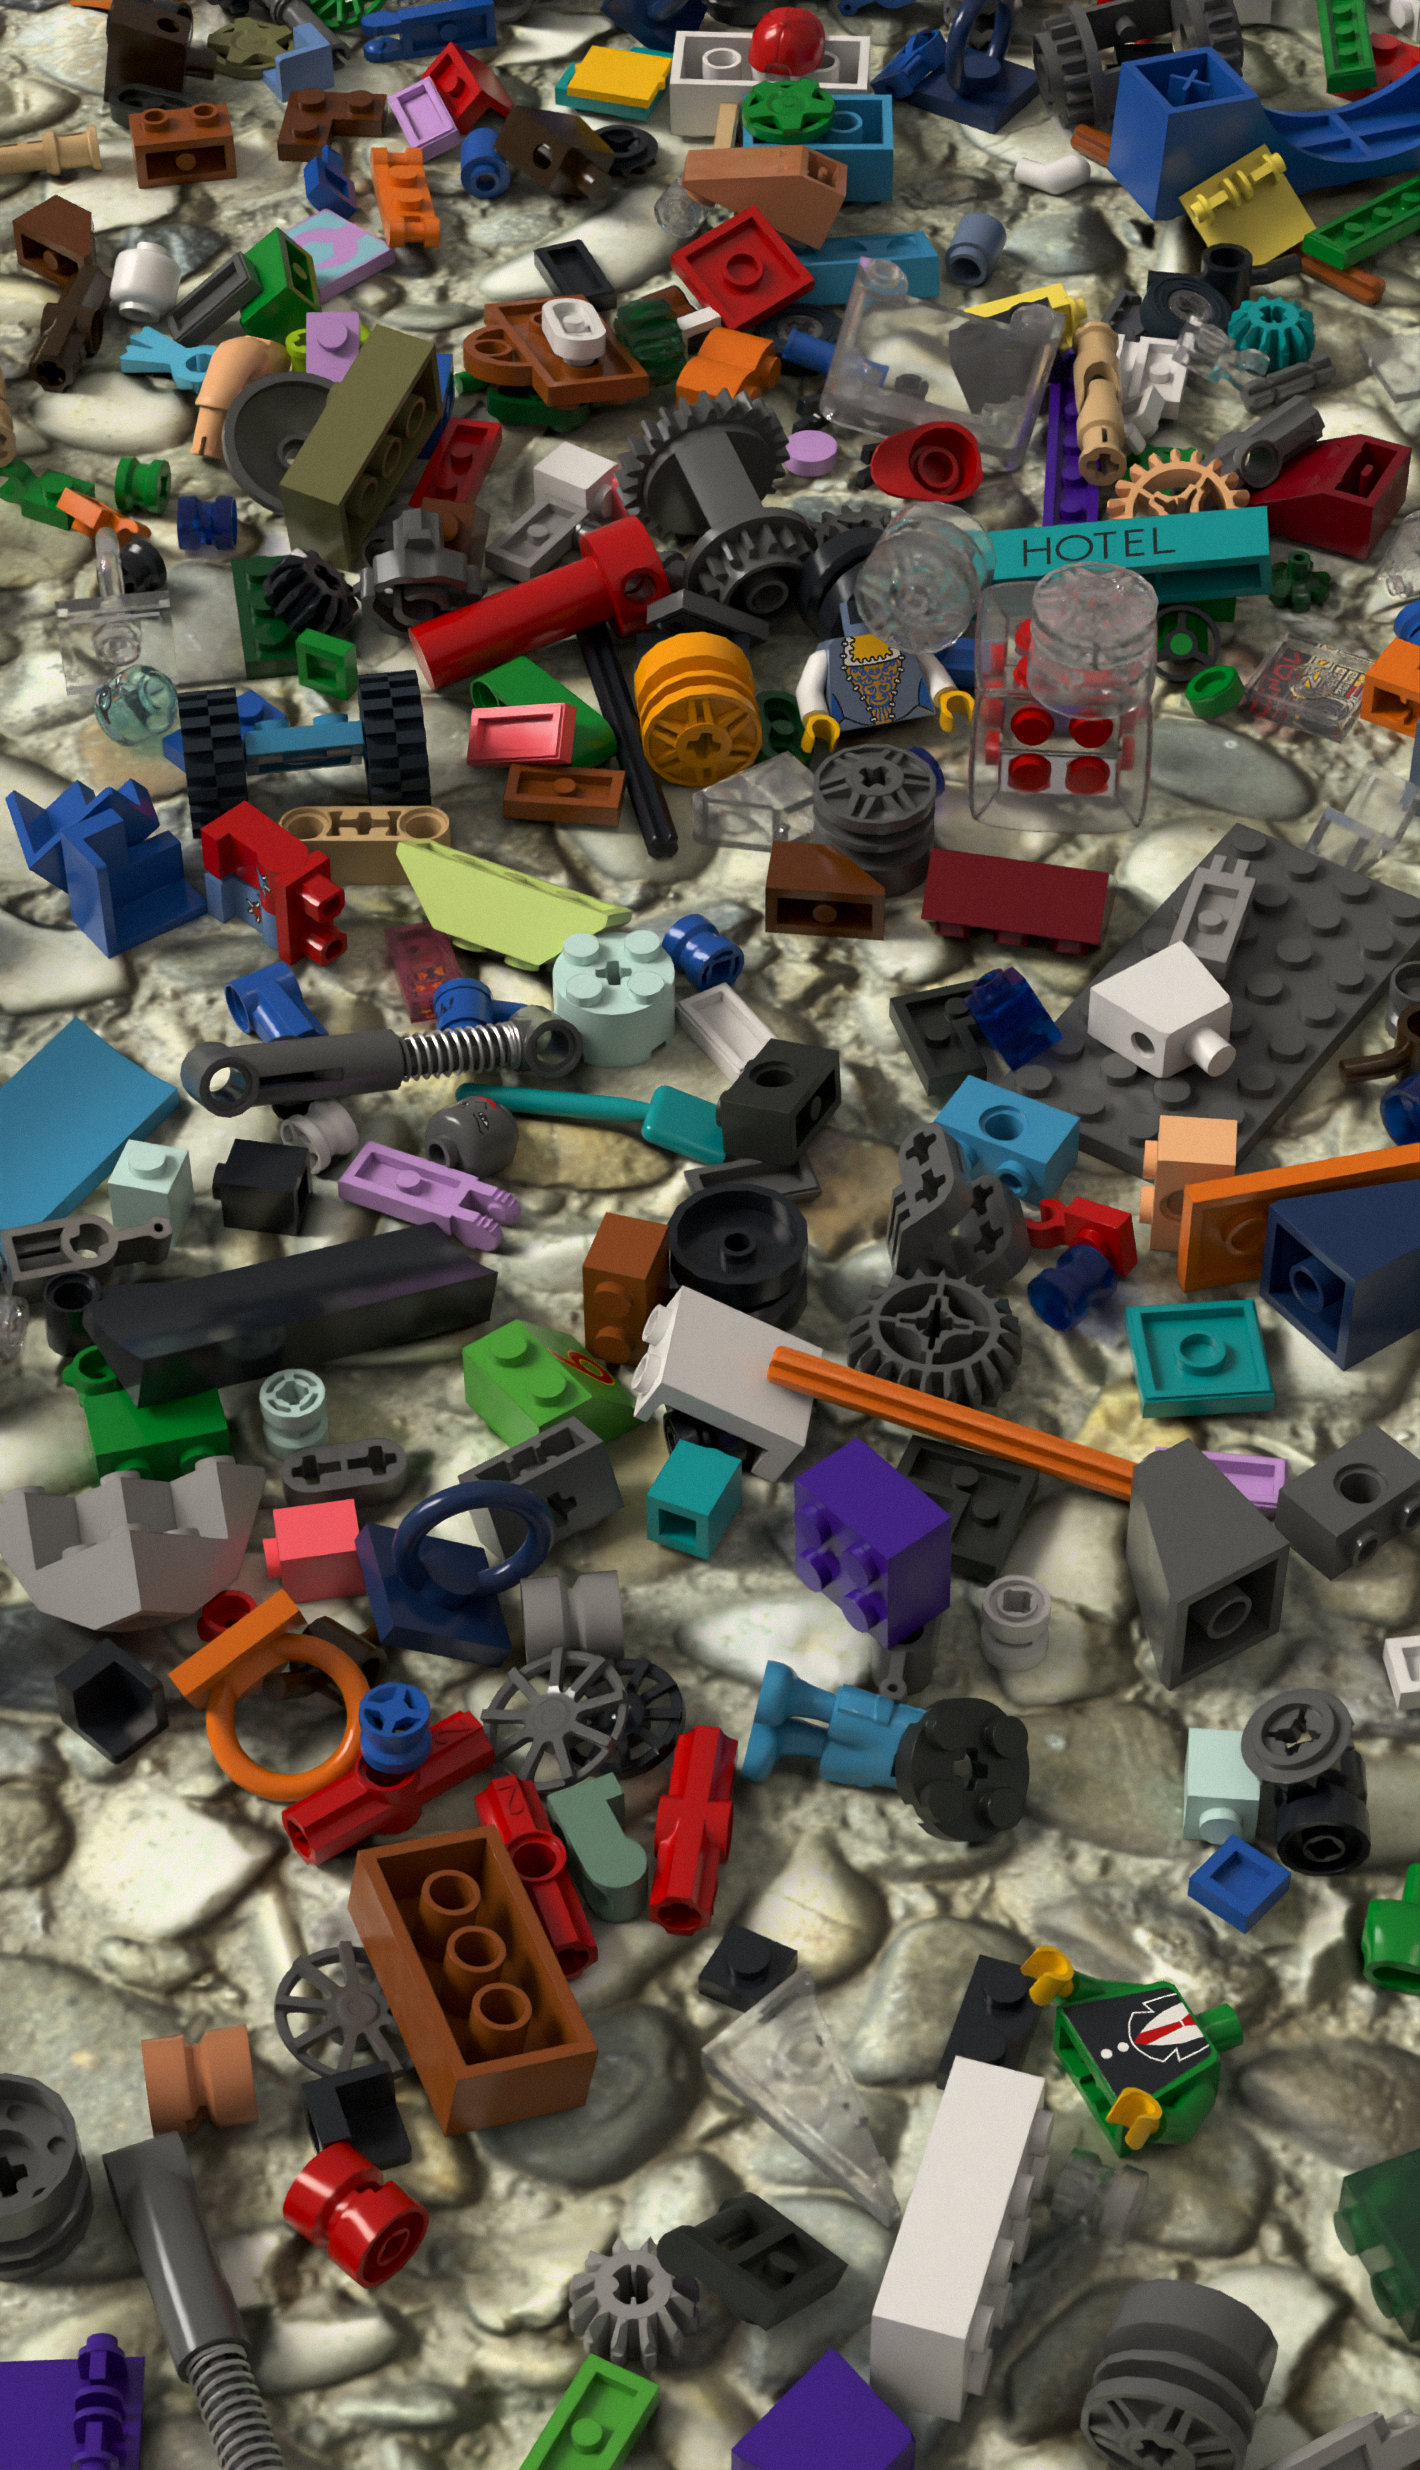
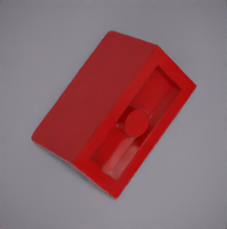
[420,41,514,136]

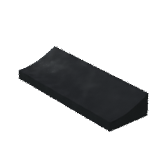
[82,1222,498,1409]

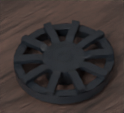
[569,1657,686,1780]

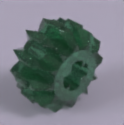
[613,298,687,388]

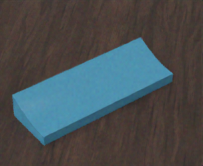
[0,1016,180,1282]

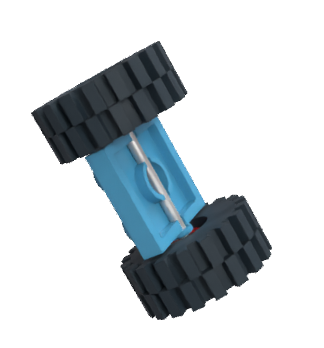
[177,670,432,839]

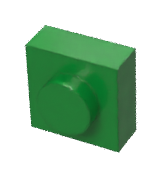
[295,628,358,701]

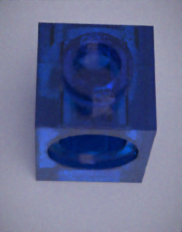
[962,966,1064,1072]

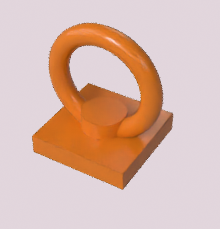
[168,1588,370,1803]

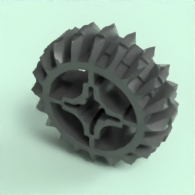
[846,1267,1022,1411]

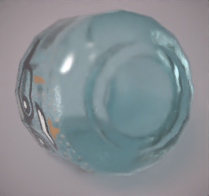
[93,664,178,747]

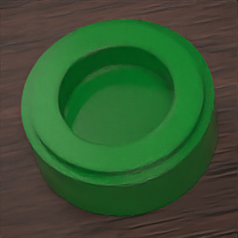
[1185,665,1245,717]

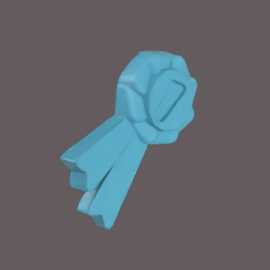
[120,326,217,394]

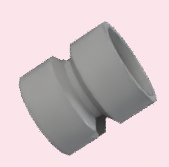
[520,1570,625,1664]

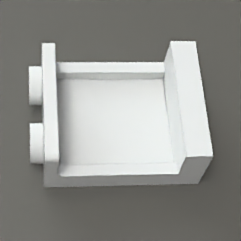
[631,1285,823,1483]

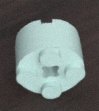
[553,930,676,1068]

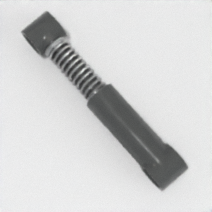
[180,1005,583,1118]
[102,2130,287,2470]

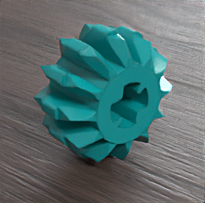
[1227,295,1316,377]

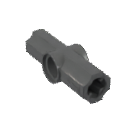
[1169,395,1325,512]

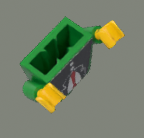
[1020,1945,1244,2159]

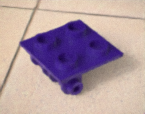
[0,2333,145,2470]

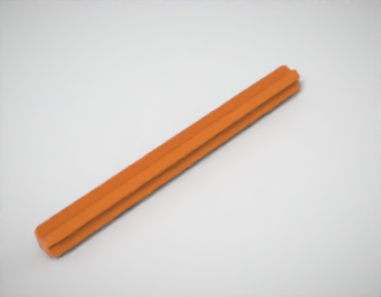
[767,1346,1138,1502]

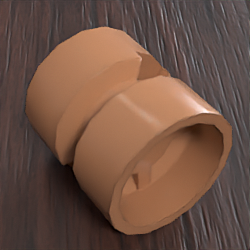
[141,2024,259,2137]

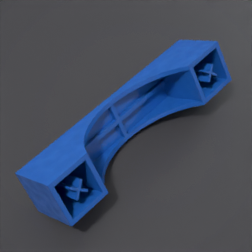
[1107,46,1420,221]

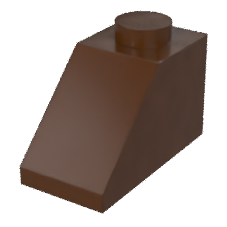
[12,195,97,288]
[765,841,886,940]

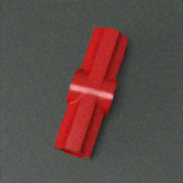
[281,1710,495,1866]
[649,1725,738,1936]
[474,1774,598,1981]

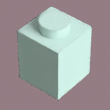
[107,1139,195,1247]
[1183,1728,1260,1845]

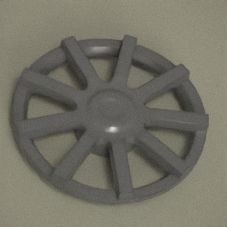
[480,1647,629,1793]
[274,1941,416,2080]

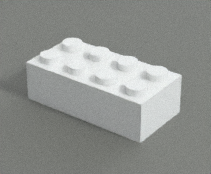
[670,31,871,140]
[869,2056,1055,2423]

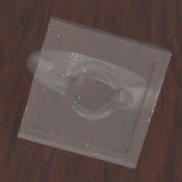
[55,527,179,695]

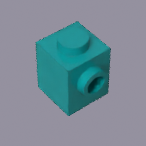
[646,1439,742,1560]

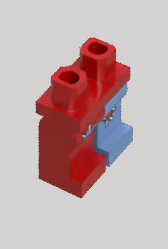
[201,800,348,966]

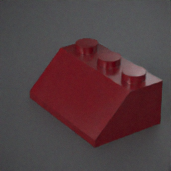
[921,848,1118,956]

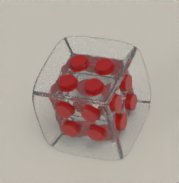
[968,581,1158,834]

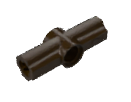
[28,265,112,393]

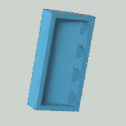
[785,231,940,306]

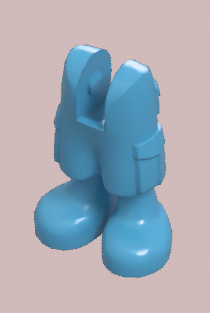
[740,1660,928,1789]

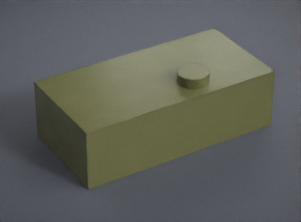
[279,324,444,572]

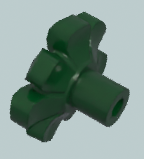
[1266,551,1331,612]

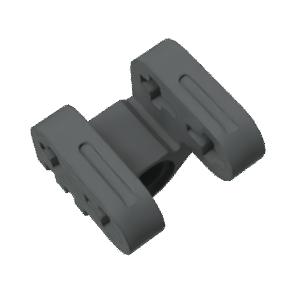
[886,1122,1031,1291]

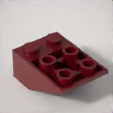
[1244,434,1412,560]

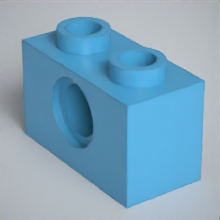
[934,1075,1080,1207]

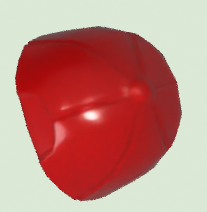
[748,7,825,76]
[871,421,985,505]

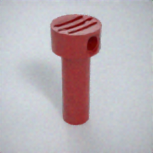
[408,515,672,691]

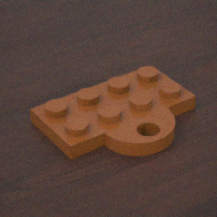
[463,294,649,410]

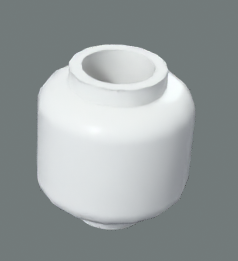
[110,242,181,324]

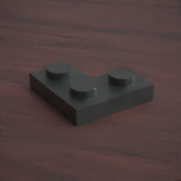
[889,974,1025,1097]
[896,1434,1040,1583]

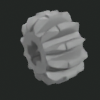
[569,2236,699,2375]

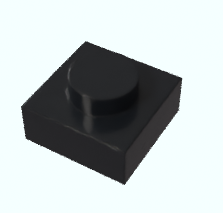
[698,1923,798,2022]

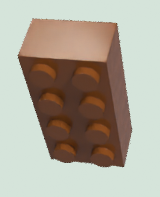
[347,1824,599,2137]

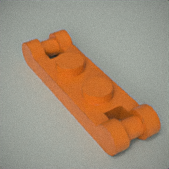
[370,147,440,248]

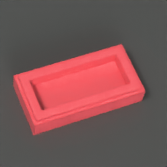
[466,702,577,769]

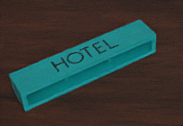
[932,506,1273,624]

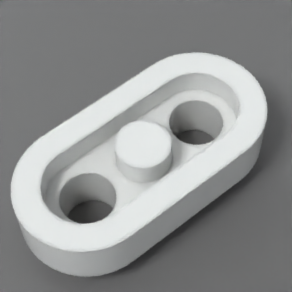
[542,298,606,366]

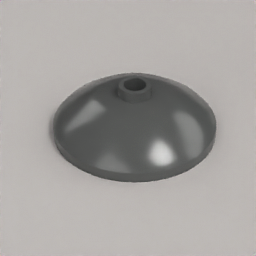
[222,371,335,517]

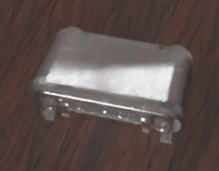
[819,256,1066,472]

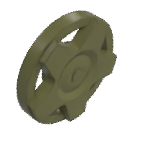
[207,17,294,79]

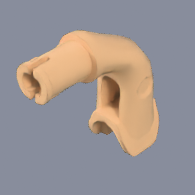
[189,335,291,460]

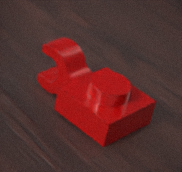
[1024,1197,1138,1278]

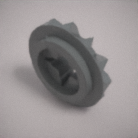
[1241,1688,1355,1793]

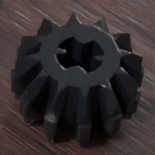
[262,548,359,637]

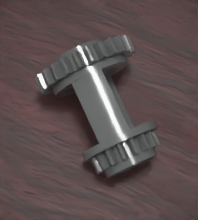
[1031,0,1244,127]
[614,388,818,629]

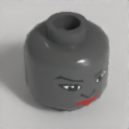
[425,1095,519,1181]

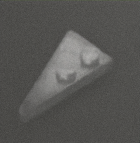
[701,1966,901,2228]

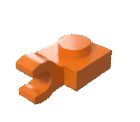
[56,487,152,554]

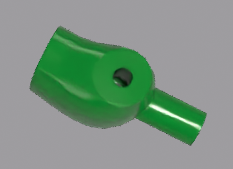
[1361,1863,1420,1996]

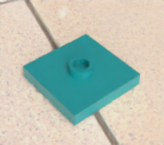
[1124,1299,1275,1418]

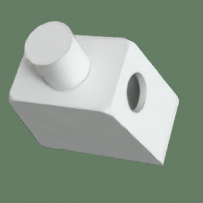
[1087,941,1236,1078]

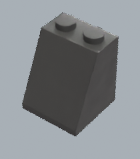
[1125,1438,1290,1691]

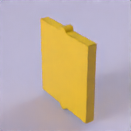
[567,45,673,109]

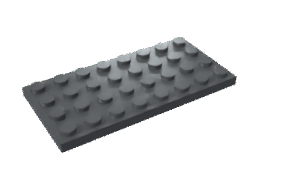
[997,823,1420,1185]

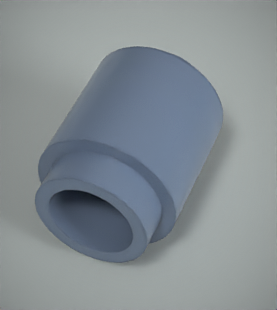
[945,213,1007,287]

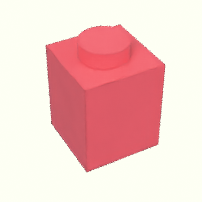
[263,1499,366,1604]

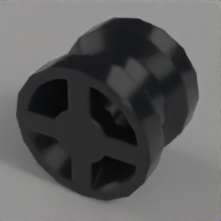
[96,540,167,607]

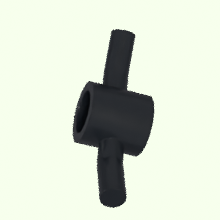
[1147,243,1302,312]

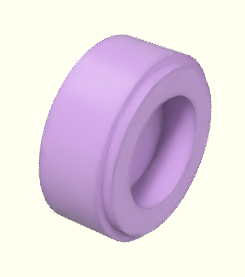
[784,430,837,478]

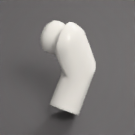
[1014,154,1091,195]

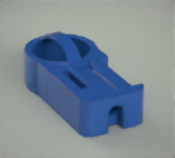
[870,30,947,101]

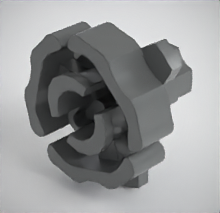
[353,508,488,640]

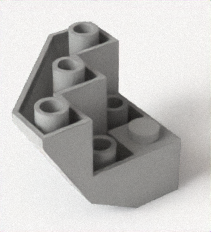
[0,1455,266,1632]

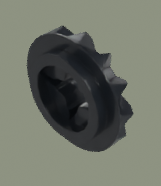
[594,125,658,180]

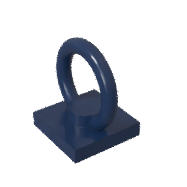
[600,0,708,53]
[911,0,1040,135]
[354,1480,555,1668]

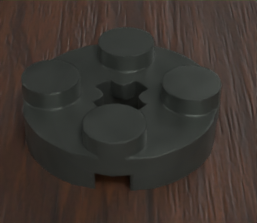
[895,1697,1030,1842]

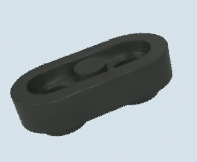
[109,84,200,130]

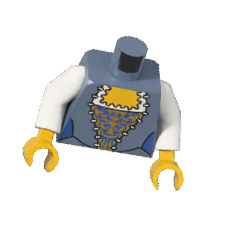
[795,598,975,753]

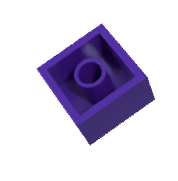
[793,1437,952,1650]

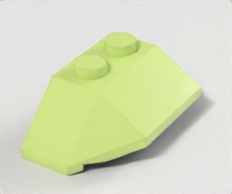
[396,838,633,971]

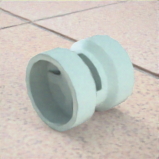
[259,1369,330,1460]

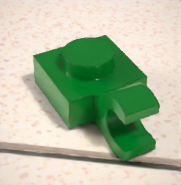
[0,457,96,531]

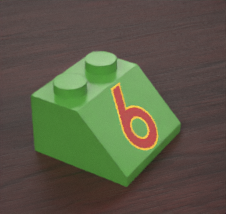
[462,1319,645,1448]

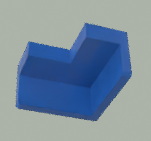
[5,778,160,894]
[60,808,208,959]

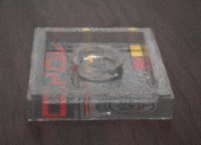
[1236,632,1376,744]

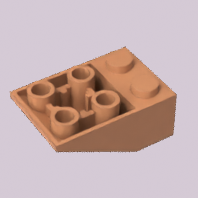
[681,145,848,250]

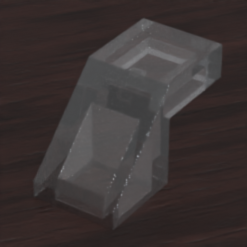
[1304,762,1420,875]

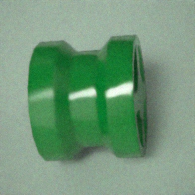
[115,456,171,514]

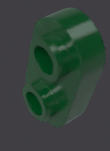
[487,383,591,432]
[754,690,814,783]

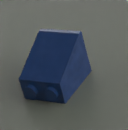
[1259,1179,1420,1371]

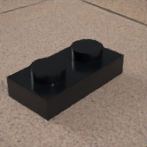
[936,1954,1044,2090]

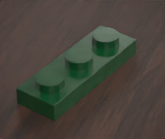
[231,555,298,680]

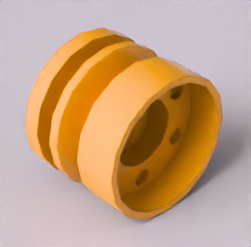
[634,632,762,787]

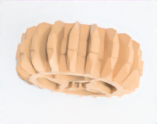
[1107,448,1250,520]

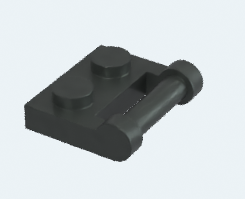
[656,2192,849,2331]

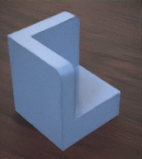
[263,22,334,103]

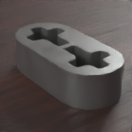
[281,1438,409,1509]

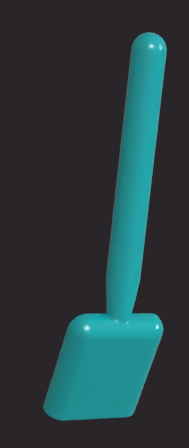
[455,1083,726,1166]

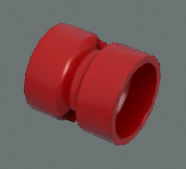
[282,2142,429,2289]

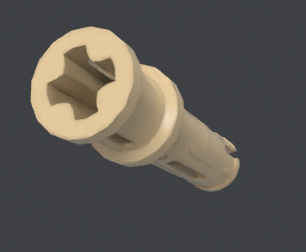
[0,125,102,176]

